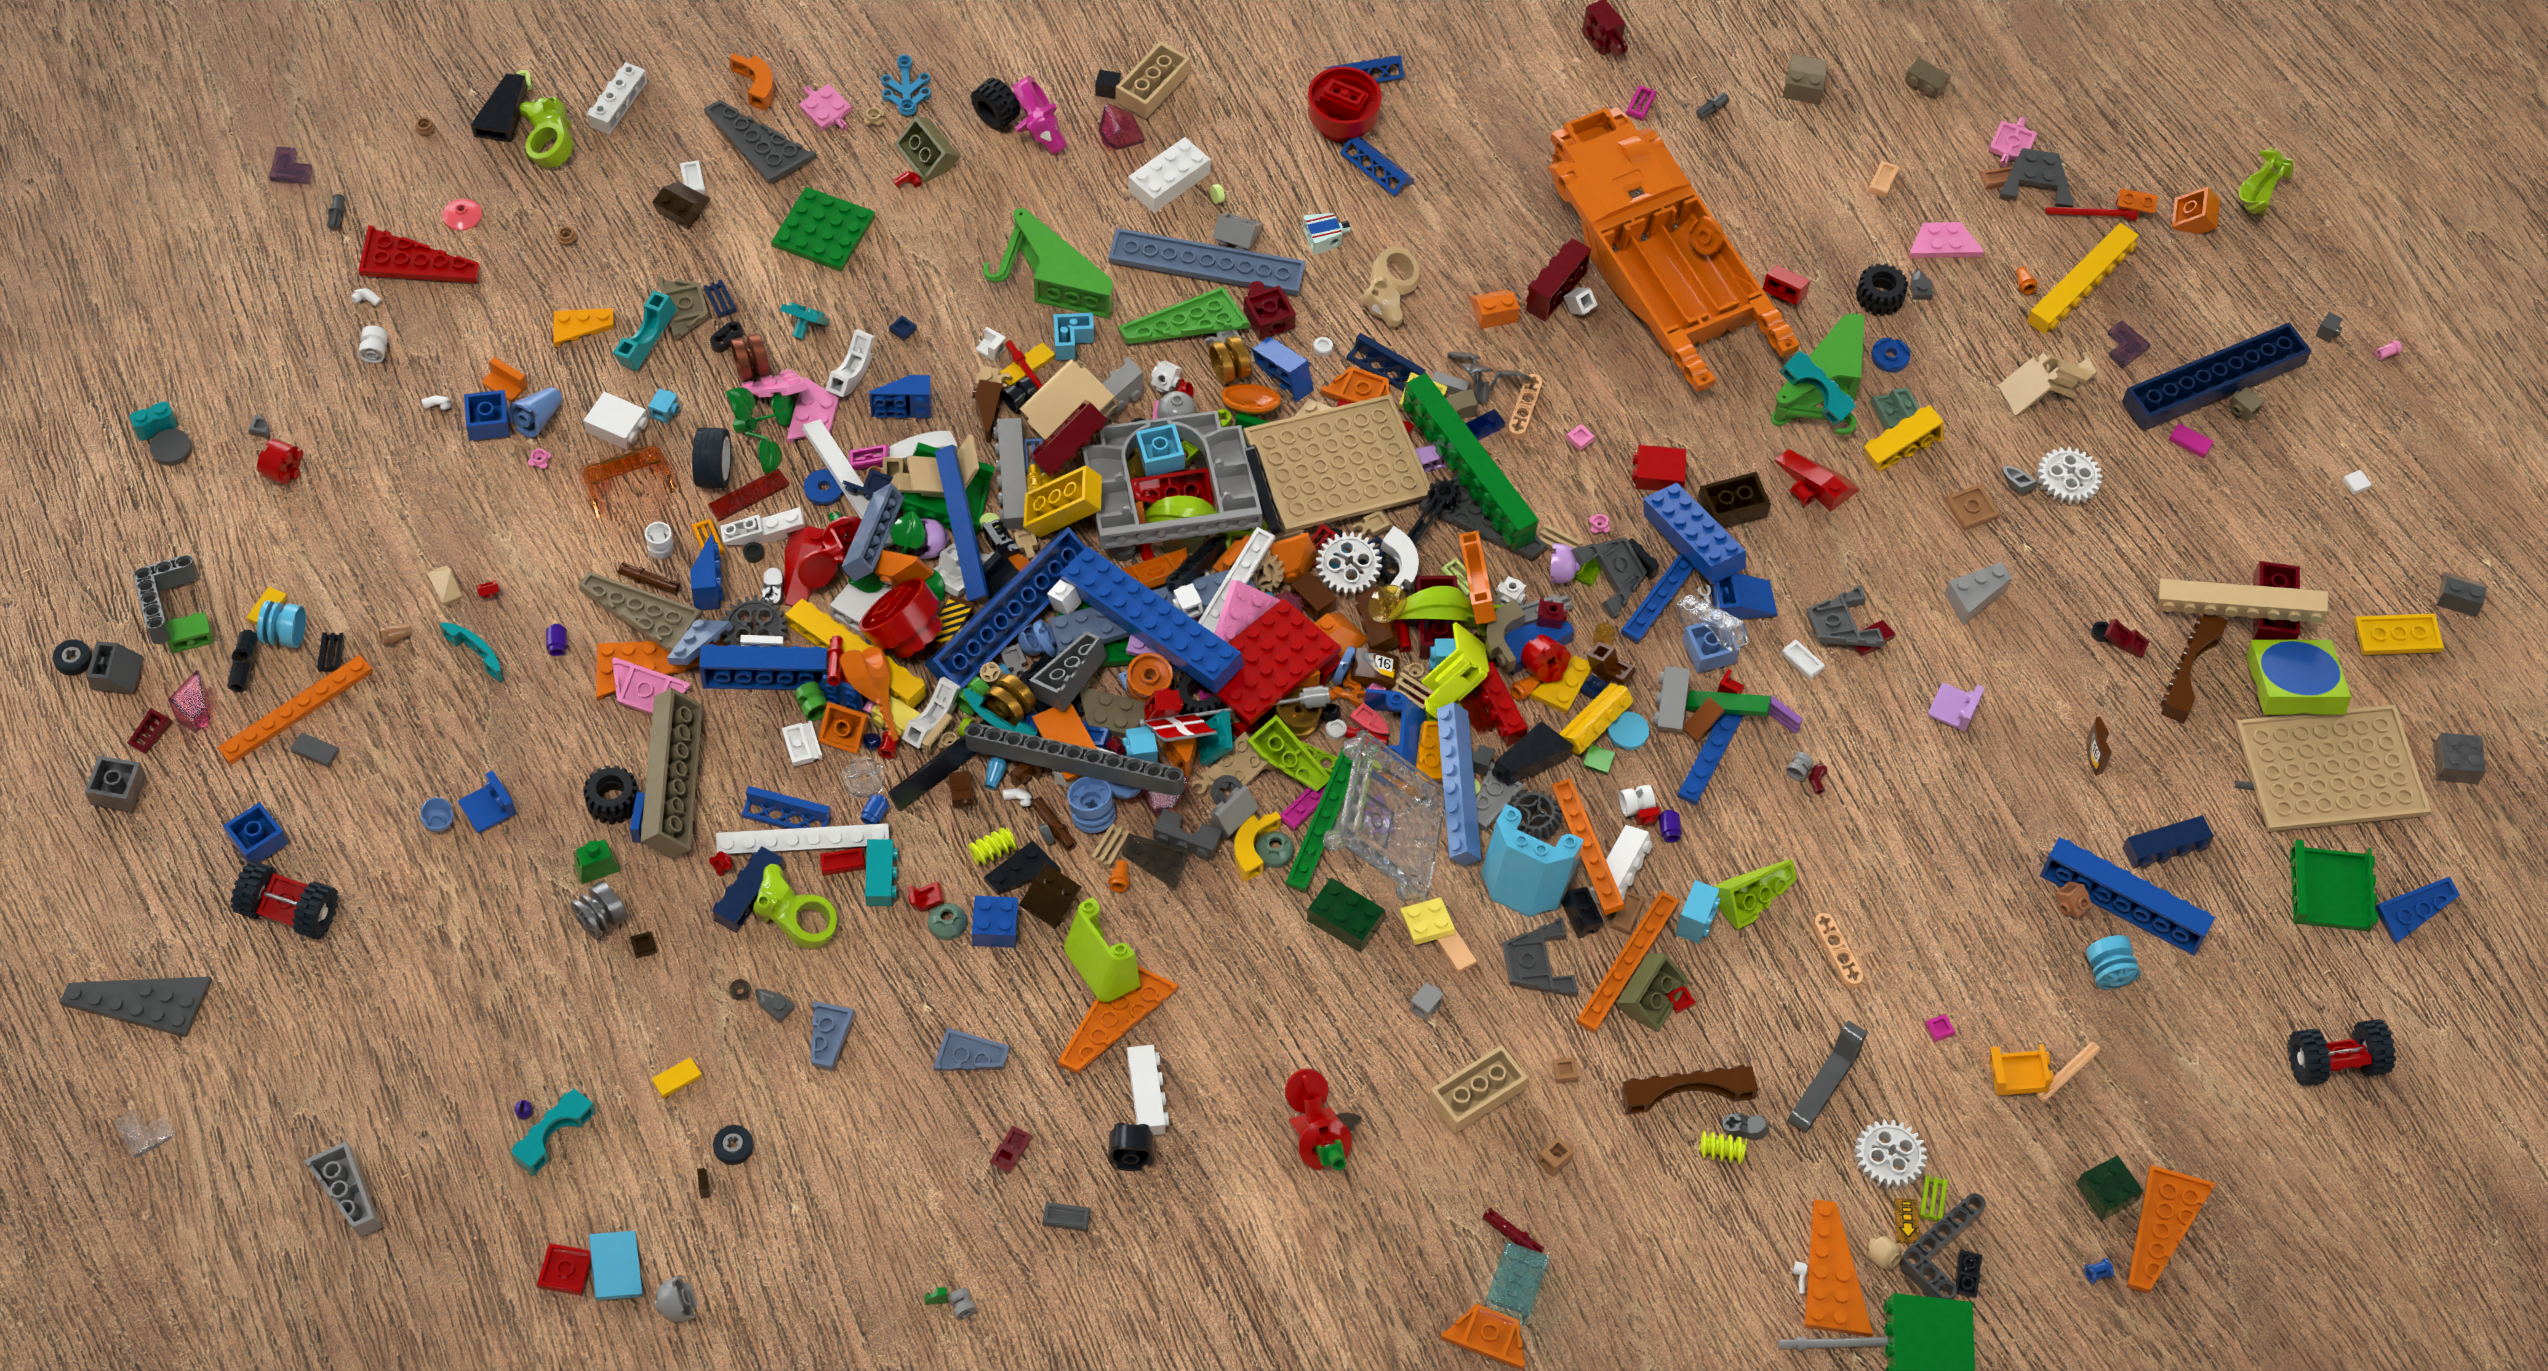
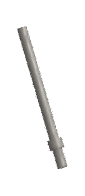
[1777,1337,1888,1351]

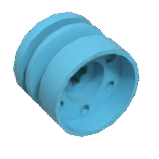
[257,600,306,648]
[2086,935,2141,989]

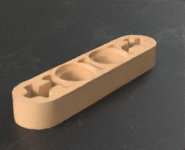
[1508,374,1542,440]
[1813,913,1863,989]

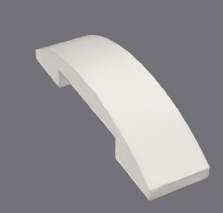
[879,431,958,470]

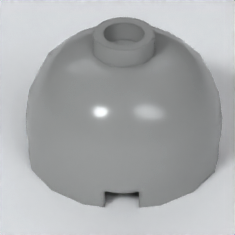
[1157,391,1197,418]
[655,1275,697,1323]

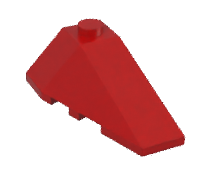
[1775,449,1859,512]
[1130,468,1213,506]
[785,526,824,607]

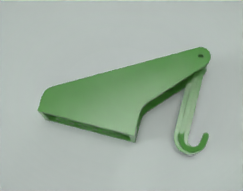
[983,208,1113,319]
[1771,314,1865,435]

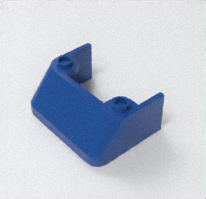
[1358,689,1426,782]

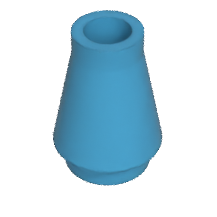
[984,757,1007,790]

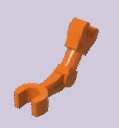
[1329,686,1365,708]

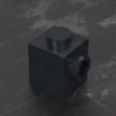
[1095,69,1121,99]

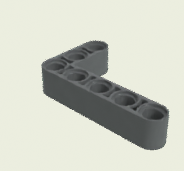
[133,555,199,644]
[1787,1020,1868,1133]
[1900,1193,1986,1300]

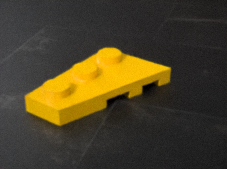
[1530,655,1592,714]

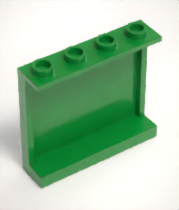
[899,442,995,536]
[2290,839,2378,932]
[1884,1293,1975,1371]

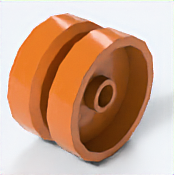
[1126,653,1173,702]

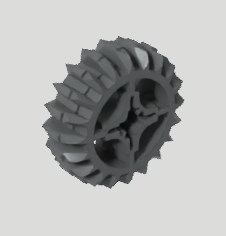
[1507,788,1562,841]

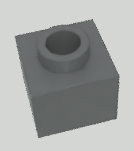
[2316,312,2343,343]
[1472,744,1495,777]

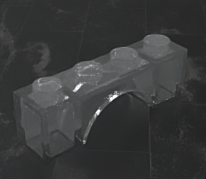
[1676,594,1749,652]

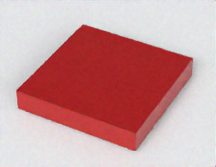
[537,1243,591,1296]

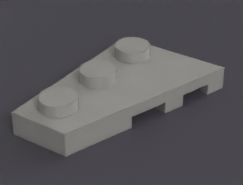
[1476,762,1524,831]

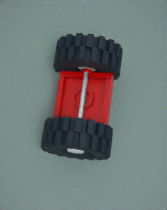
[231,861,339,940]
[2288,1019,2396,1086]

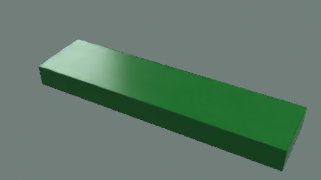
[1685,690,1772,717]

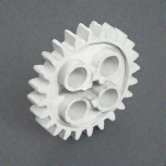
[2036,447,2103,505]
[1316,532,1382,597]
[1854,1119,1927,1190]

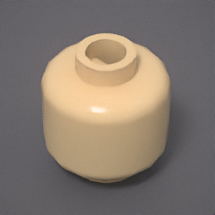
[1868,1236,1902,1270]

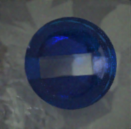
[863,733,881,751]

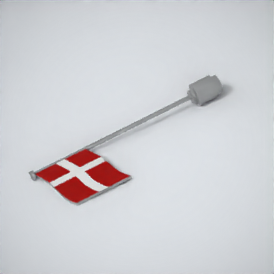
[1140,685,1330,742]

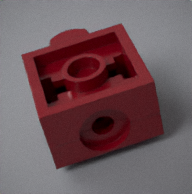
[1582,0,1628,57]
[1243,281,1296,340]

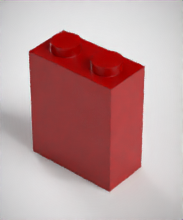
[1632,445,1686,491]

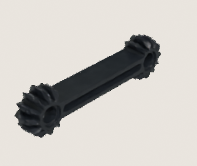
[1376,477,1462,586]

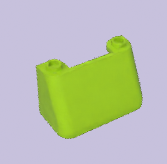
[1064,897,1140,1002]

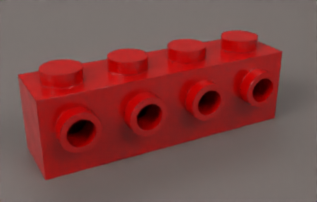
[1475,662,1528,747]

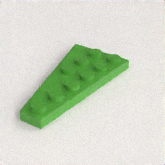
[1118,287,1250,344]

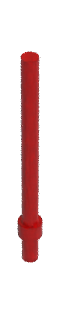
[1005,340,1043,390]

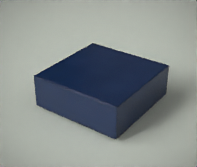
[889,315,917,341]

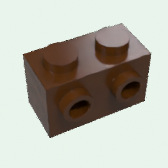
[1290,572,1336,621]

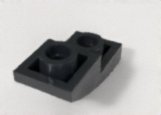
[1954,1250,1983,1298]

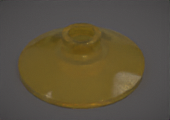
[1368,585,1407,623]

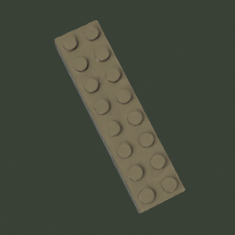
[641,688,703,859]

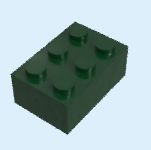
[1307,877,1385,953]

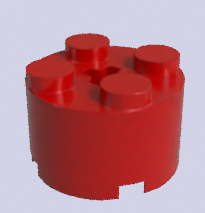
[257,438,304,485]
[1521,635,1571,682]

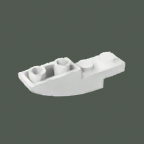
[720,507,805,545]

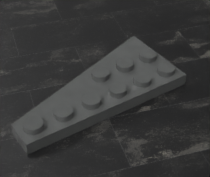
[60,976,212,1038]

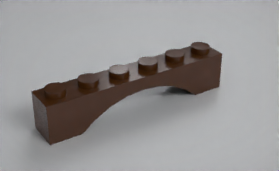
[2160,614,2228,724]
[1621,1065,1758,1115]

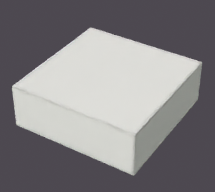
[2343,470,2372,495]

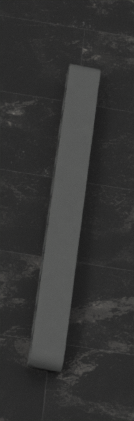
[964,723,1184,796]

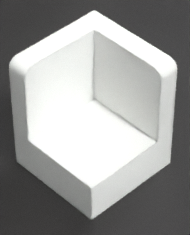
[976,327,1006,362]

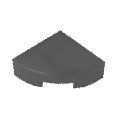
[248,415,270,439]

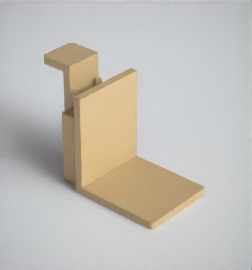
[1998,352,2098,416]
[891,435,979,498]

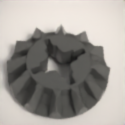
[1210,775,1243,805]

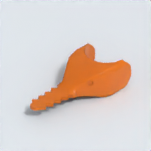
[840,646,898,741]

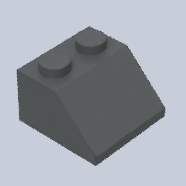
[2436,572,2487,617]

